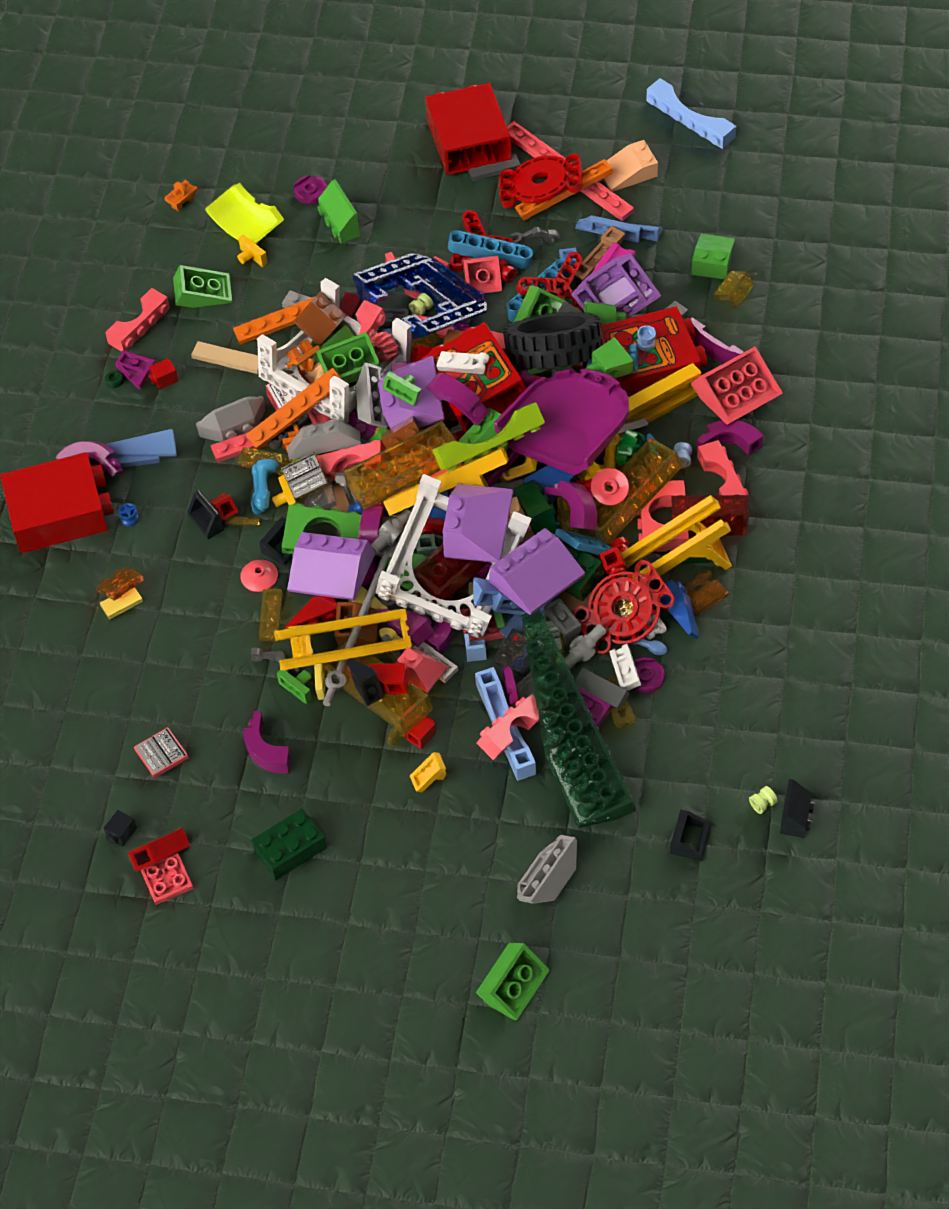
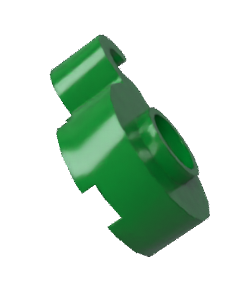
[615,430,645,469]

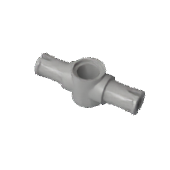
[371,509,411,555]
[558,623,607,673]

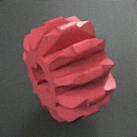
[370,331,399,363]

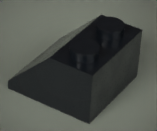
[780,779,815,838]

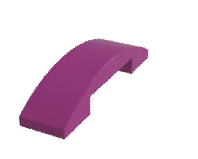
[690,317,744,364]

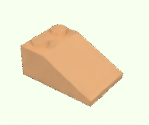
[603,140,658,192]

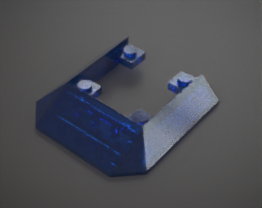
[352,253,487,340]

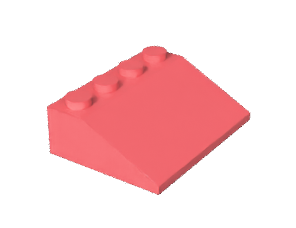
[691,347,783,425]

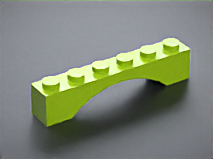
[432,402,545,472]

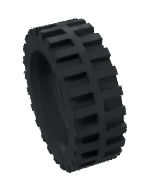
[503,312,603,370]

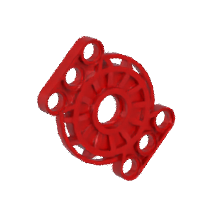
[499,154,583,208]
[572,560,675,655]

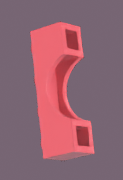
[105,288,170,351]
[355,300,386,340]
[315,440,389,484]
[697,440,749,514]
[477,694,548,760]

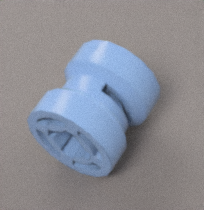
[637,325,656,351]
[672,442,692,468]

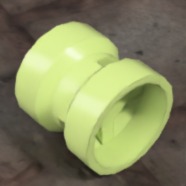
[409,293,434,316]
[749,786,778,814]

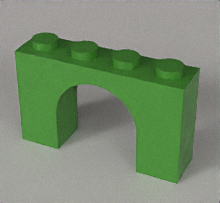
[282,503,362,554]

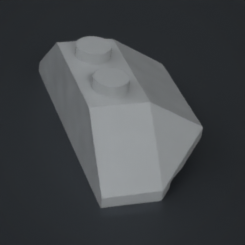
[355,362,389,429]
[196,396,266,442]
[288,419,361,460]
[517,835,577,904]

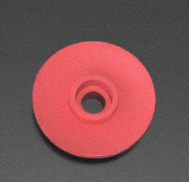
[591,468,629,505]
[241,560,278,592]

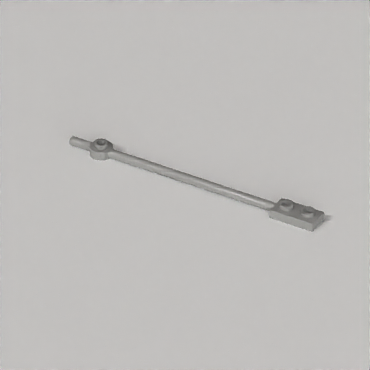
[323,530,404,706]

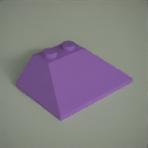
[572,253,661,319]
[378,356,445,429]
[443,484,513,563]

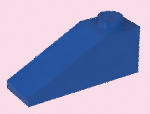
[661,579,699,639]

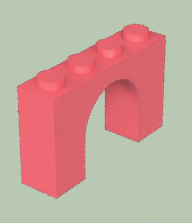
[635,480,689,552]

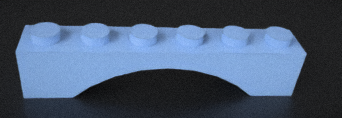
[647,78,736,149]
[475,667,536,781]

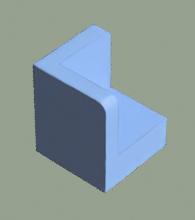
[465,633,486,662]

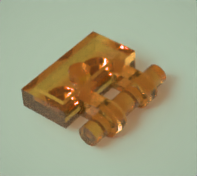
[96,567,144,601]
[683,570,728,615]

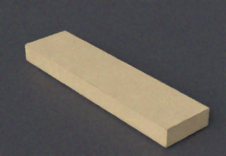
[191,341,259,374]

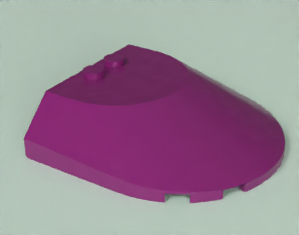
[494,369,629,475]

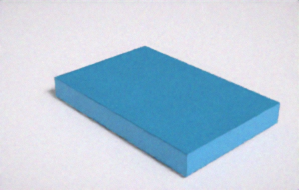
[554,528,612,555]

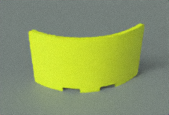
[205,183,284,244]

